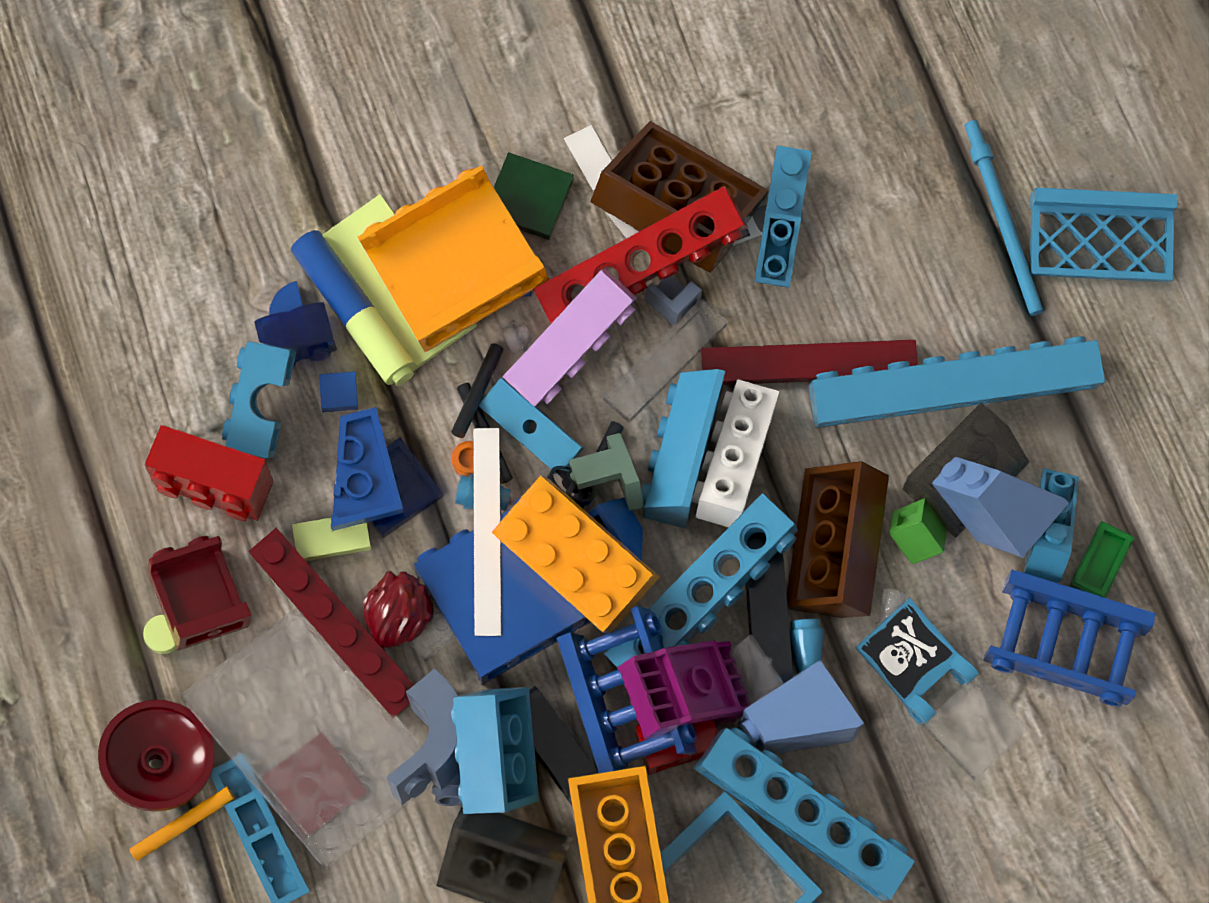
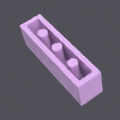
[503,268,637,407]

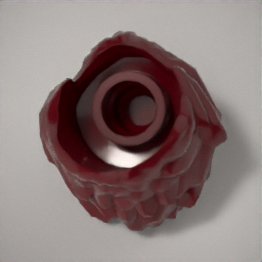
[363,571,434,649]

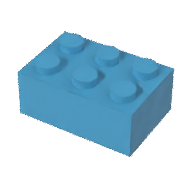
[451,687,539,814]

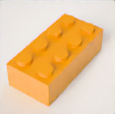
[491,475,660,633]
[568,766,669,903]

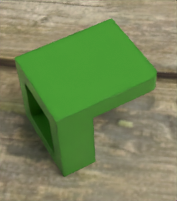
[890,498,947,564]

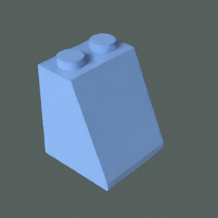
[932,457,1069,558]
[739,660,864,754]

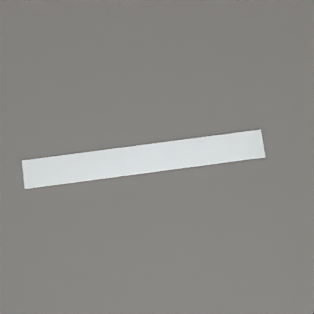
[473,428,501,636]

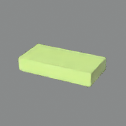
[292,517,372,561]

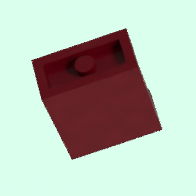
[147,536,252,651]

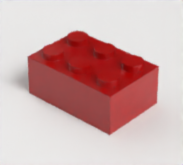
[144,425,274,522]

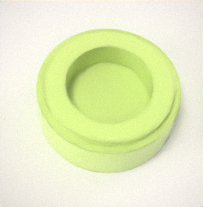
[143,615,177,654]

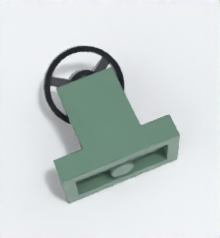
[547,433,644,511]

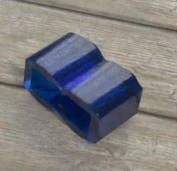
[254,302,337,367]

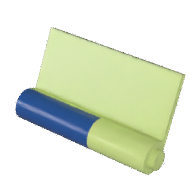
[291,194,477,386]

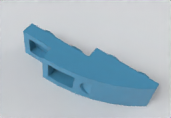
[754,145,812,288]

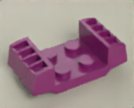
[618,640,752,739]

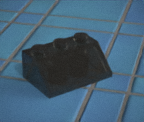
[902,402,1029,538]
[436,805,573,903]

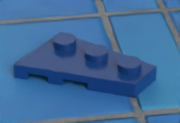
[331,407,404,531]

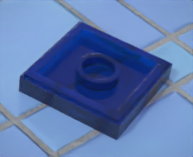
[371,437,443,538]

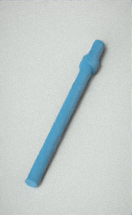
[964,120,1044,316]

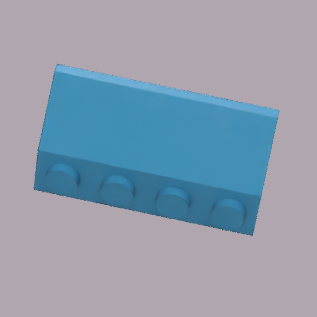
[642,369,725,529]

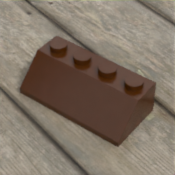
[787,461,889,618]

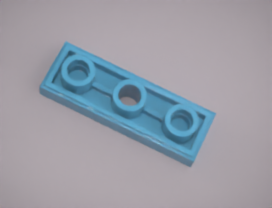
[479,378,584,476]

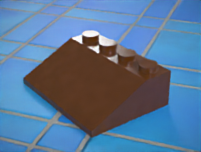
[590,121,769,273]

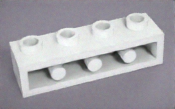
[692,379,779,527]

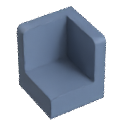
[645,276,702,327]

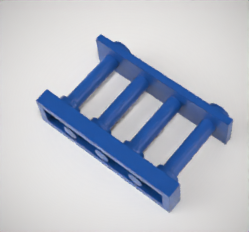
[983,569,1156,707]
[557,606,697,773]

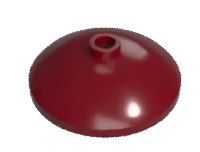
[98,700,215,811]

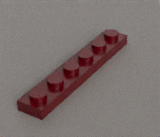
[248,527,414,720]

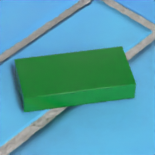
[1069,521,1135,598]

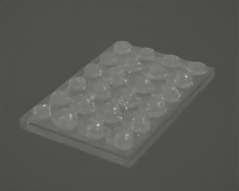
[181,608,433,870]

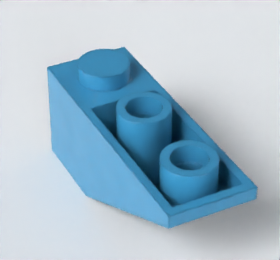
[1024,468,1079,583]

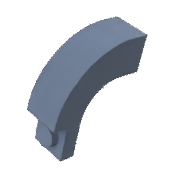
[386,668,459,805]

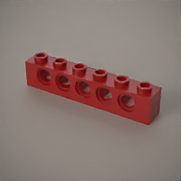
[533,186,749,324]

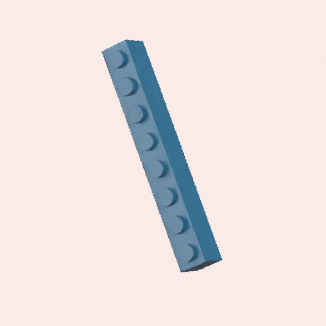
[808,336,1105,428]

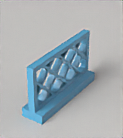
[1029,188,1177,282]

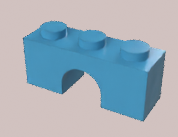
[222,341,297,458]

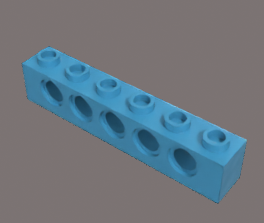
[604,493,798,668]
[694,727,915,901]

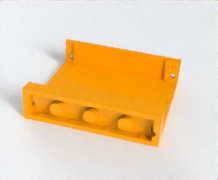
[357,165,549,352]

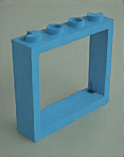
[660,791,823,903]

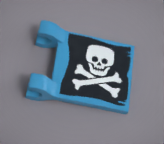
[855,598,979,724]

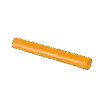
[129,786,235,861]

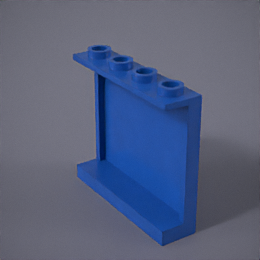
[413,497,591,685]

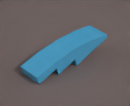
[210,754,310,903]

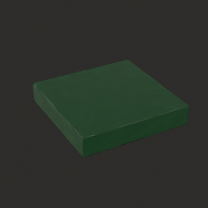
[494,152,574,240]

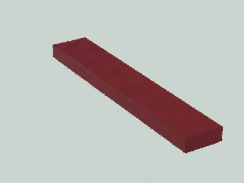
[701,340,918,385]

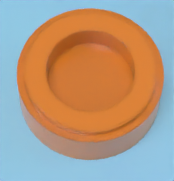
[451,441,474,477]

